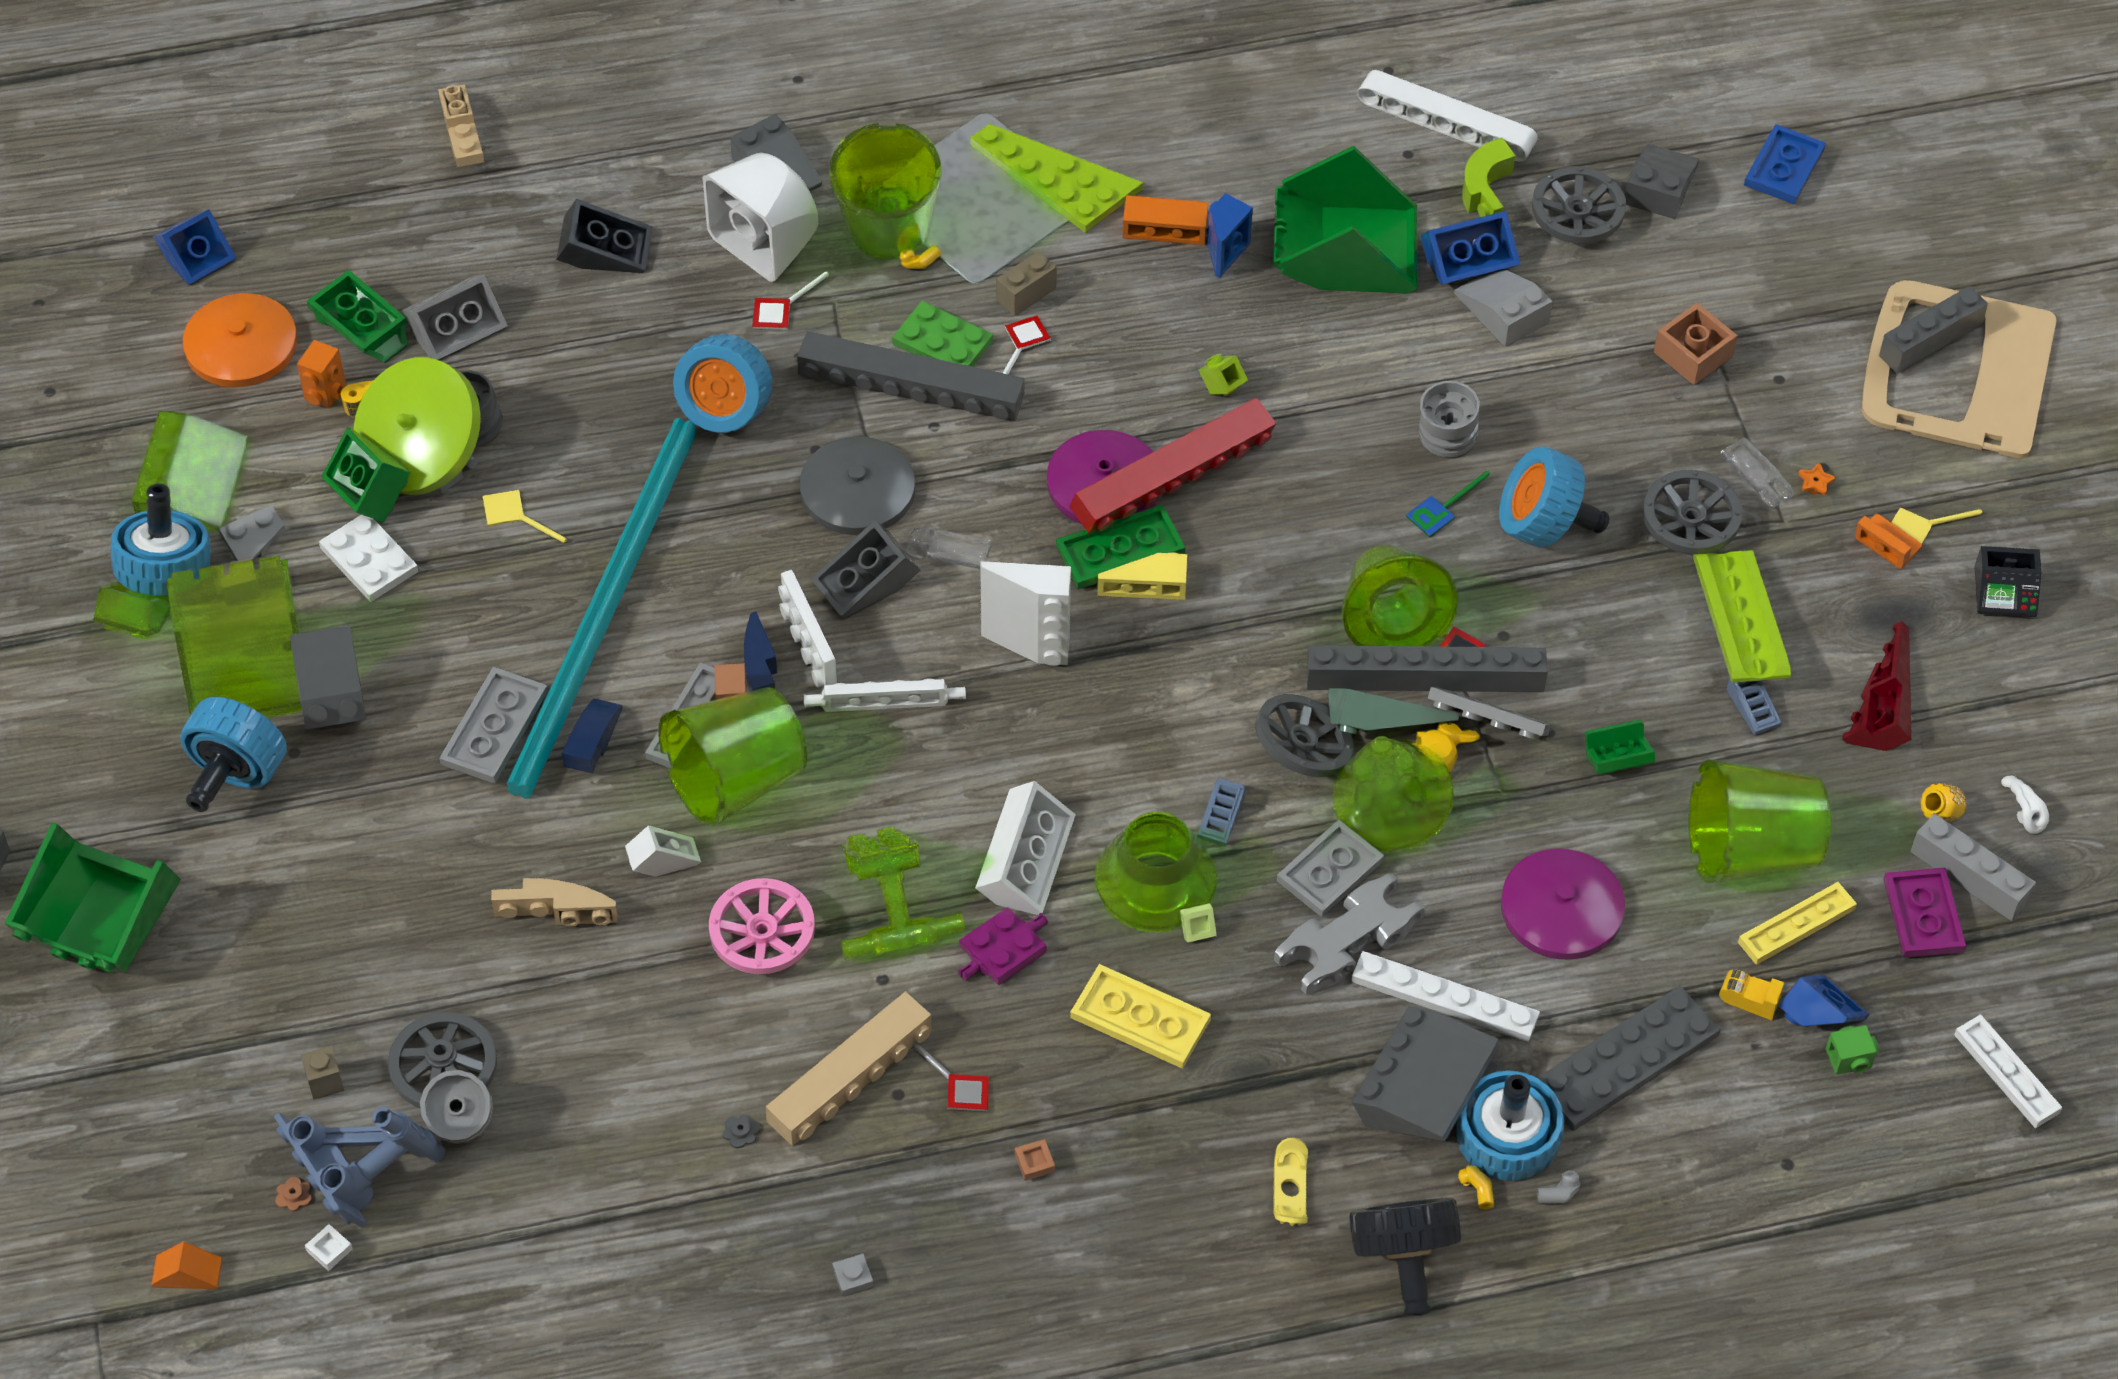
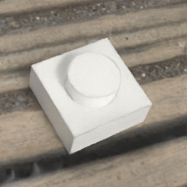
[305,1224,353,1271]

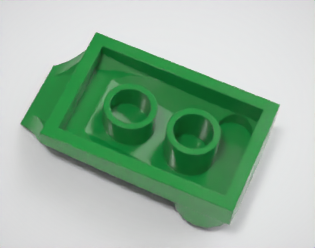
[307,270,408,363]

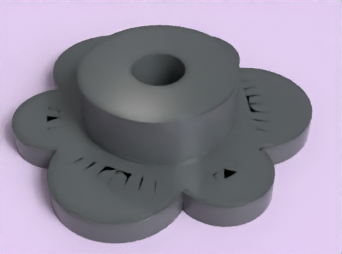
[723,1115,760,1148]

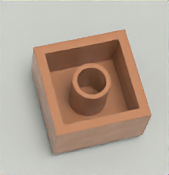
[1654,303,1738,385]

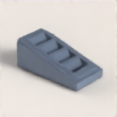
[1726,678,1781,735]
[1197,778,1246,846]

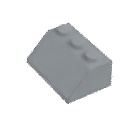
[402,275,508,360]

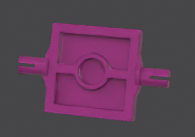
[958,907,1048,985]

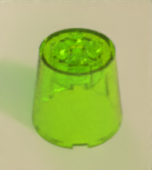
[829,123,941,259]
[658,687,807,826]
[1688,760,1831,883]

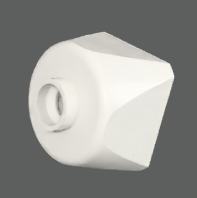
[702,153,818,282]

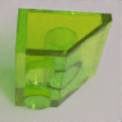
[93,581,178,639]

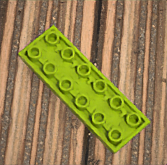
[1693,550,1791,683]

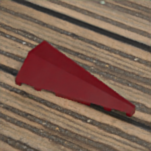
[1842,621,1912,751]

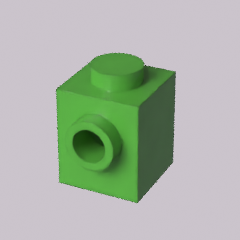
[1826,1025,1879,1075]

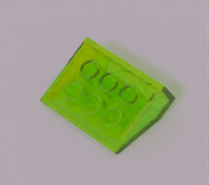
[131,411,249,530]

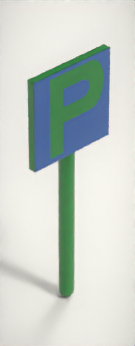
[1406,471,1490,538]

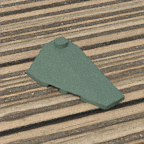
[1328,688,1459,735]

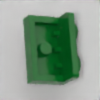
[1585,720,1655,774]

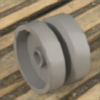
[420,1070,494,1144]

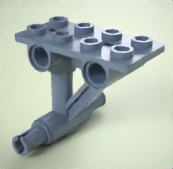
[274,1107,446,1227]

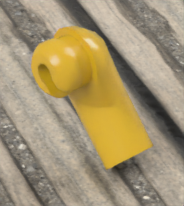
[899,245,941,269]
[1458,1165,1494,1210]

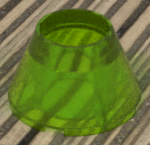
[1342,545,1458,646]
[1095,812,1217,932]

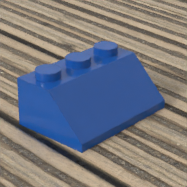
[1420,211,1521,285]

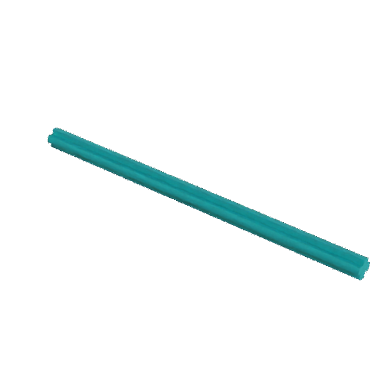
[506,418,697,799]

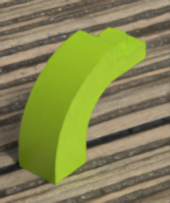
[1462,137,1516,217]

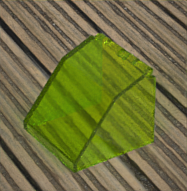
[167,556,303,718]

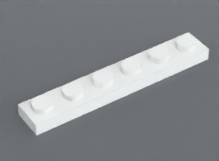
[1351,951,1540,1043]

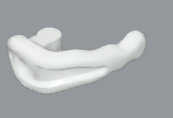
[2001,775,2049,834]

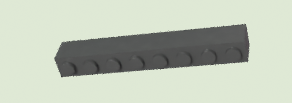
[797,331,1025,421]
[1306,645,1548,692]

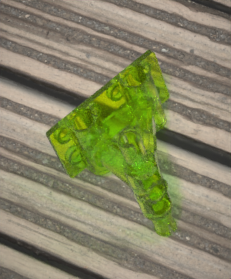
[840,827,965,960]

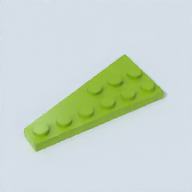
[970,123,1143,233]

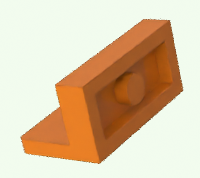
[1855,514,1922,570]

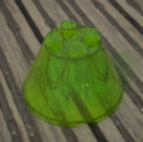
[1333,736,1454,852]

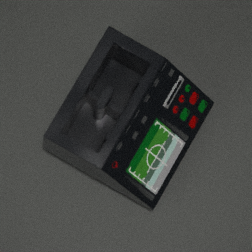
[1974,546,2042,617]

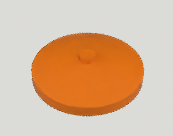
[183,293,297,387]

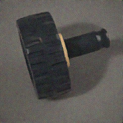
[1349,1198,1461,1315]

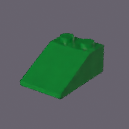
[321,427,411,522]

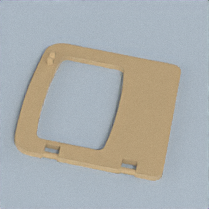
[1861,280,2056,459]

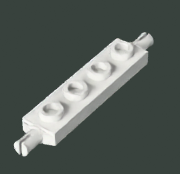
[804,679,966,712]

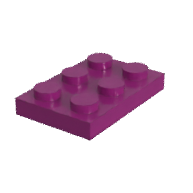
[1883,868,1966,958]

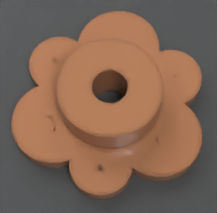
[275,1177,312,1212]

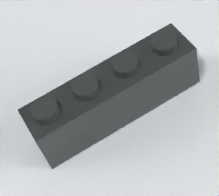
[1879,286,1988,374]

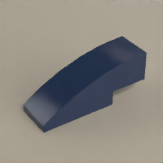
[744,611,777,706]
[562,698,623,774]

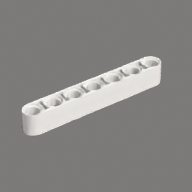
[1357,70,1538,162]

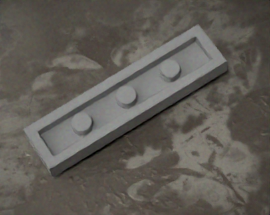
[645,663,716,769]

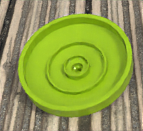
[354,357,481,495]

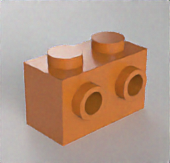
[297,340,346,409]

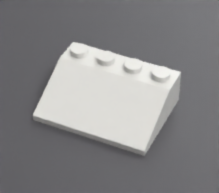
[980,561,1071,666]

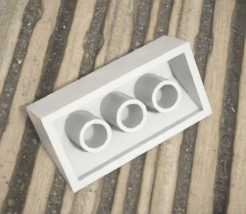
[975,781,1076,915]

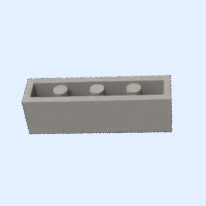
[1910,813,2036,921]

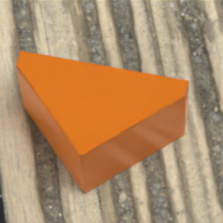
[151,1241,222,1290]

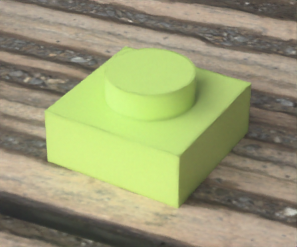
[1180,903,1217,943]

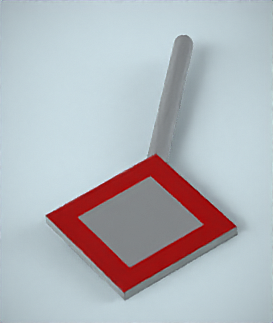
[912,1042,989,1112]

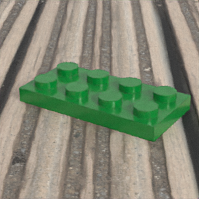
[1056,505,1186,589]

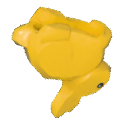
[1416,721,1480,780]

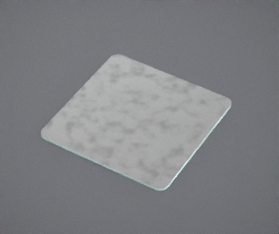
[869,114,1068,283]

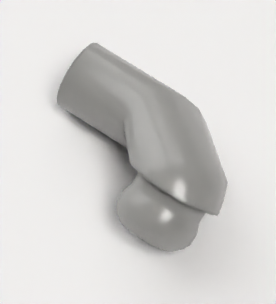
[1537,1170,1581,1204]

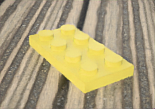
[1070,964,1211,1069]

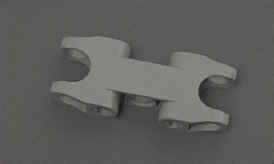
[1274,873,1425,995]

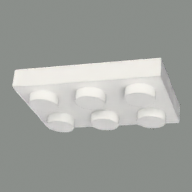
[319,515,419,602]

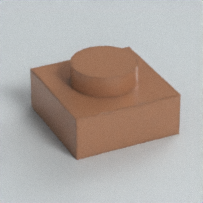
[1014,1139,1055,1181]

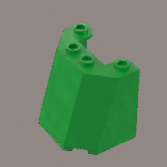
[4,823,181,973]

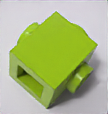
[1198,354,1248,397]

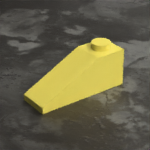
[1098,552,1187,600]

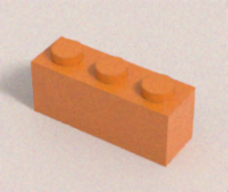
[1122,195,1208,245]

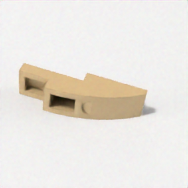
[438,84,484,167]
[491,878,618,926]

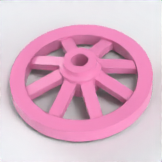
[709,878,815,974]

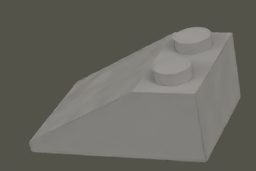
[1454,269,1553,347]

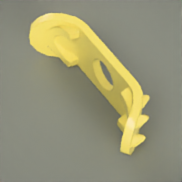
[1274,1138,1308,1226]

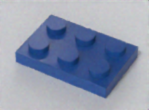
[1744,124,1826,204]

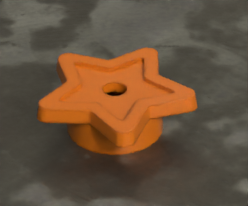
[1798,464,1835,495]

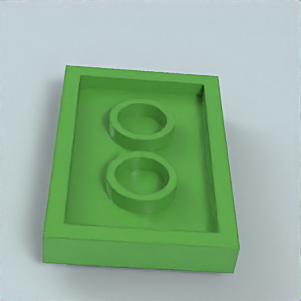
[892,301,993,367]

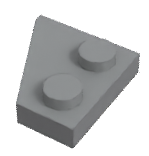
[219,505,285,562]

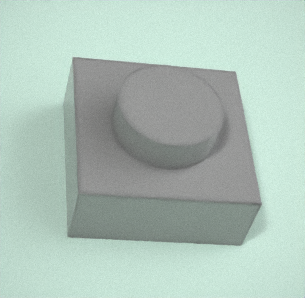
[832,1254,874,1297]

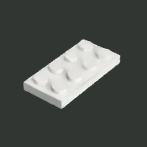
[778,570,837,689]

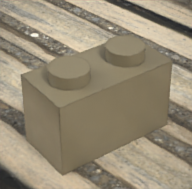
[996,251,1057,316]

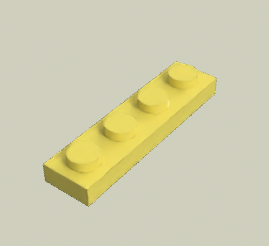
[1738,882,1857,965]

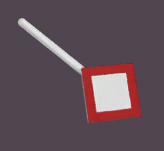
[752,272,829,330]
[1003,315,1051,374]

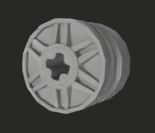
[1419,381,1480,457]

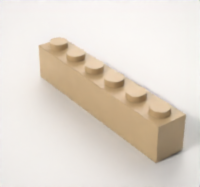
[765,991,932,1146]

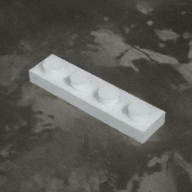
[1954,1014,2062,1129]

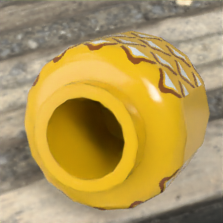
[1920,783,1966,823]

